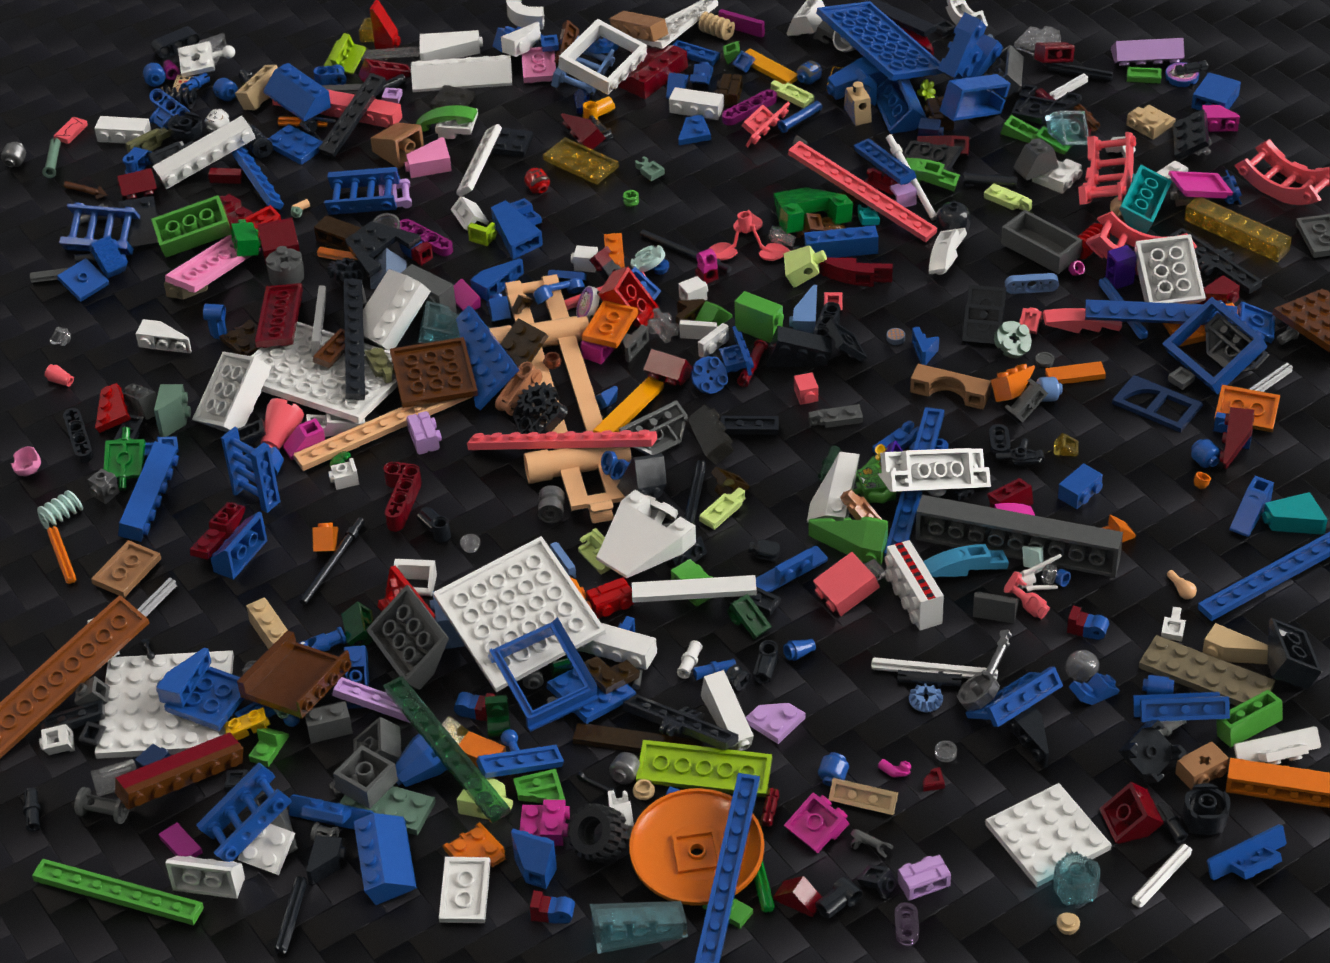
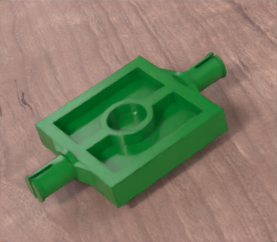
[104,427,146,491]

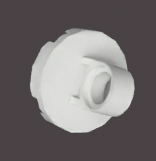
[645,495,678,524]

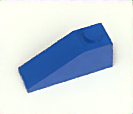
[470,258,524,301]
[156,647,212,708]

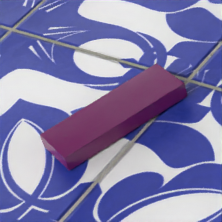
[718,9,765,38]

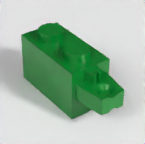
[231,219,262,257]

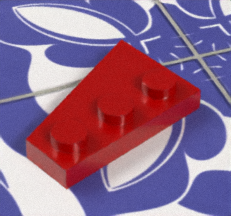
[95,383,131,433]

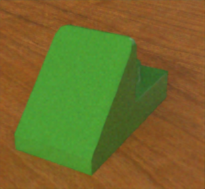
[249,728,289,767]

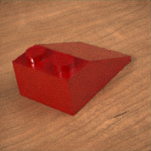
[598,266,659,328]

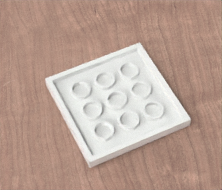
[985,783,1112,887]

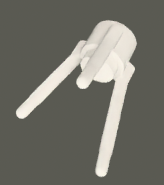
[1018,554,1062,592]

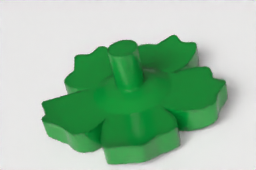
[330,451,351,467]

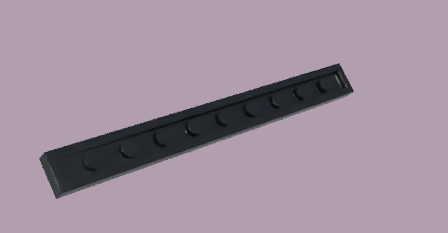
[343,278,365,400]

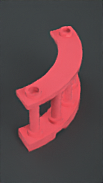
[1078,132,1136,205]
[1234,139,1330,205]
[1086,211,1197,275]

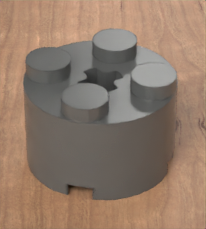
[266,246,305,286]

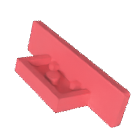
[742,102,791,147]

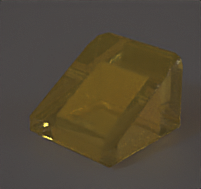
[1054,433,1079,456]
[438,716,468,747]

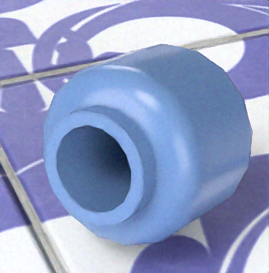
[1036,377,1063,402]

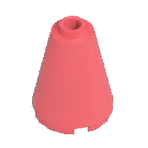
[261,398,304,451]

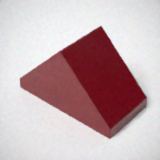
[773,876,822,917]

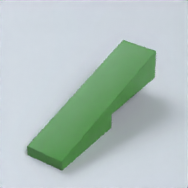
[1001,115,1073,154]

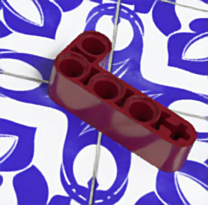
[384,462,422,531]

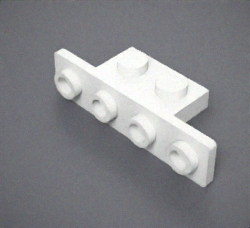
[1234,726,1321,765]

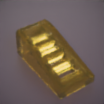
[359,18,374,42]

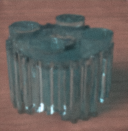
[1053,851,1101,905]

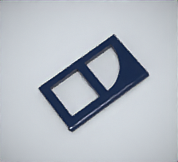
[1112,375,1203,433]

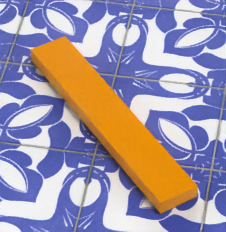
[593,378,665,433]

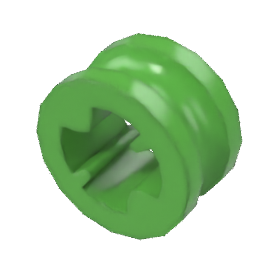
[623,190,639,207]

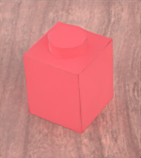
[794,373,818,405]

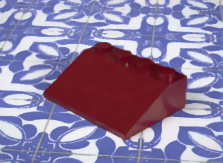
[618,45,688,99]

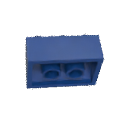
[211,512,268,580]

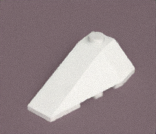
[807,452,860,523]

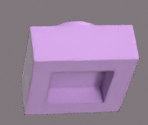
[381,88,402,104]

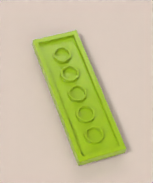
[636,740,772,797]

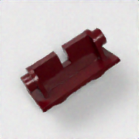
[864,168,898,195]

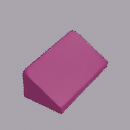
[454,279,481,311]

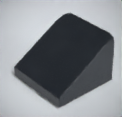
[78,721,107,747]

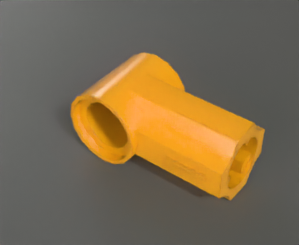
[583,96,615,120]

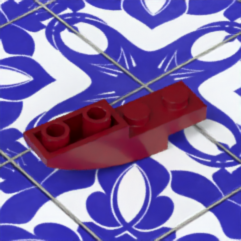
[820,257,893,287]
[190,502,245,560]

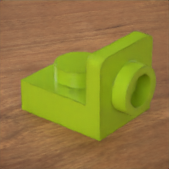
[467,222,497,246]

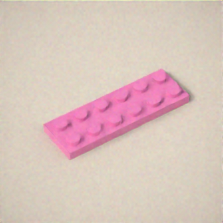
[165,235,260,293]

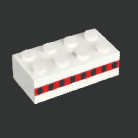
[884,540,944,631]

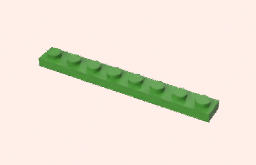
[32,859,204,925]

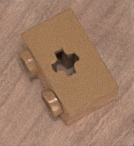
[1175,741,1229,790]

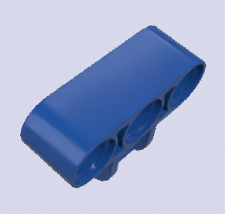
[149,89,190,130]

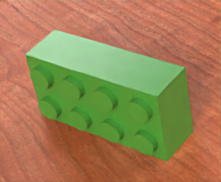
[151,195,231,258]

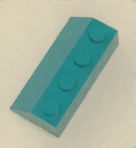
[1119,165,1172,234]

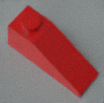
[370,0,400,52]

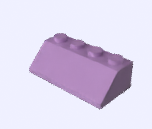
[1111,38,1184,66]

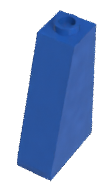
[827,56,887,100]
[491,200,543,260]

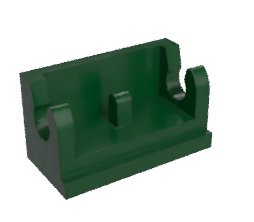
[342,602,375,646]

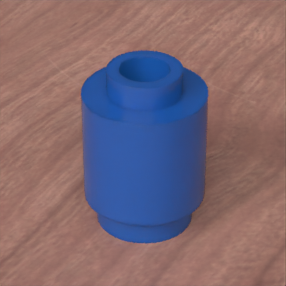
[1142,675,1174,695]

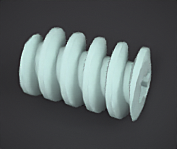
[37,490,83,529]

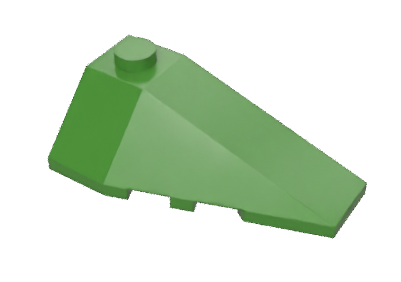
[809,517,888,566]

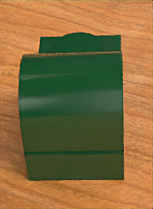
[728,593,772,639]
[485,695,510,738]

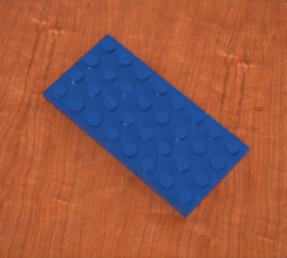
[816,1,943,81]

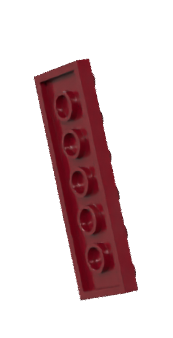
[255,283,303,348]

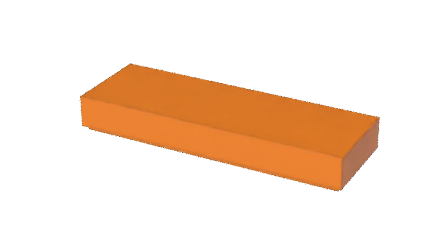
[1045,361,1106,384]

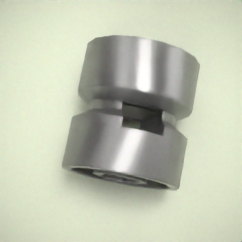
[538,486,565,523]

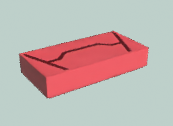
[54,117,88,144]

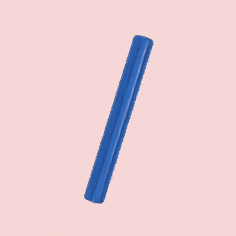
[1099,277,1148,340]

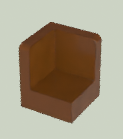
[796,213,824,238]

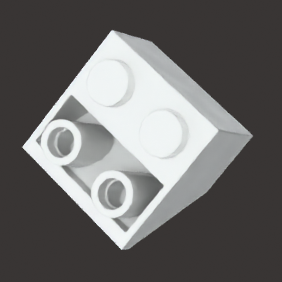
[786,0,825,36]

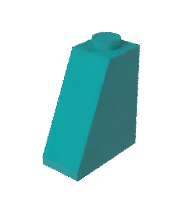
[1262,492,1328,534]

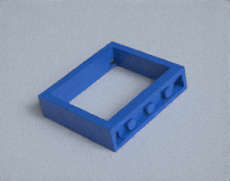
[1162,297,1267,395]

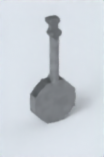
[957,629,1012,711]

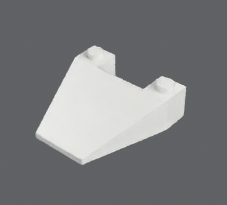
[596,490,696,578]

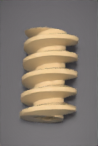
[699,11,735,40]

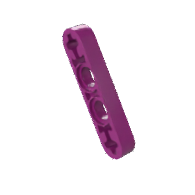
[722,90,777,125]
[397,219,453,256]

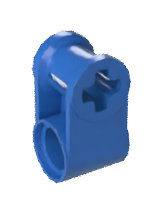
[313,64,347,85]
[122,147,152,174]

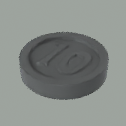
[1035,352,1054,367]

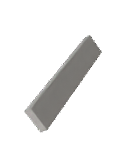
[312,285,326,357]

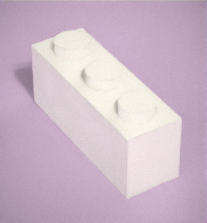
[669,87,724,120]
[94,116,151,143]

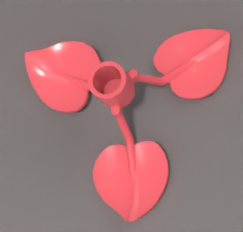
[710,210,790,261]

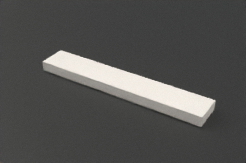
[456,124,502,197]
[632,575,757,602]

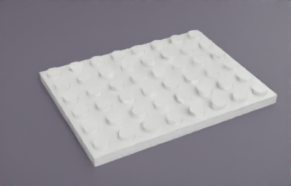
[251,322,398,423]

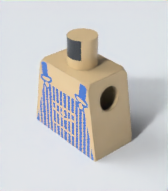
[844,82,872,126]

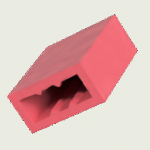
[813,552,880,616]

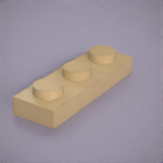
[828,778,898,815]

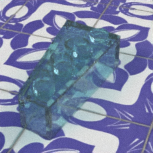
[590,901,688,954]

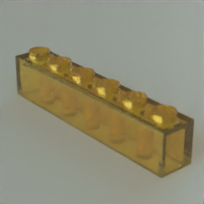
[1185,197,1292,262]

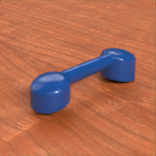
[533,278,586,305]

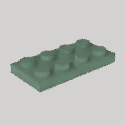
[340,786,436,836]

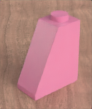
[404,137,452,178]

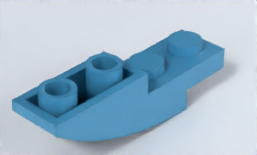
[924,544,1009,577]

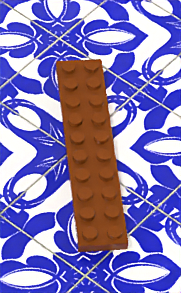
[0,595,150,759]

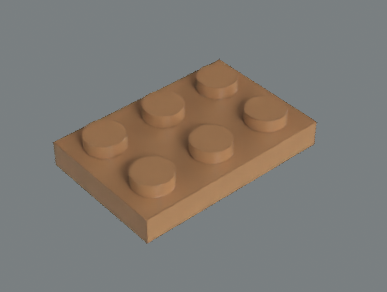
[91,540,161,598]

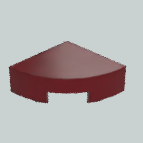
[923,767,945,792]

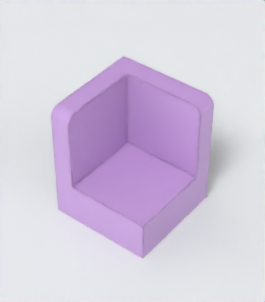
[890,182,917,207]

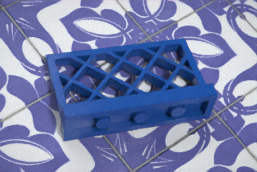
[965,667,1063,727]

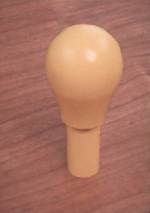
[1167,570,1197,600]

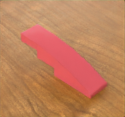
[1043,308,1122,334]

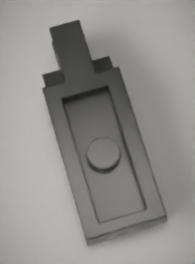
[808,404,863,428]

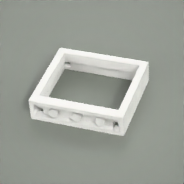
[558,19,647,95]

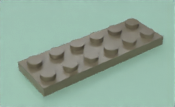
[1139,635,1275,706]

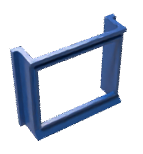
[488,617,599,732]

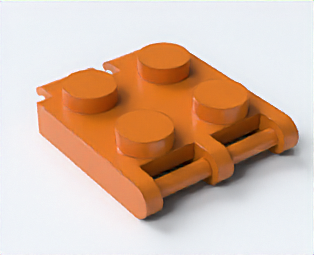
[443,822,506,867]

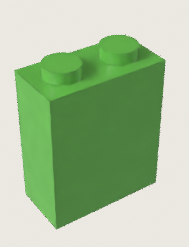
[735,291,784,343]

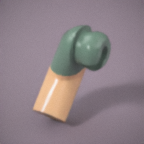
[290,199,310,218]

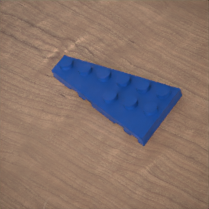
[456,305,519,410]

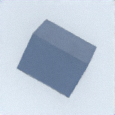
[370,248,407,289]

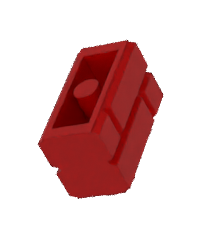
[586,577,634,618]

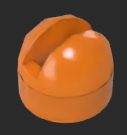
[1194,472,1211,489]

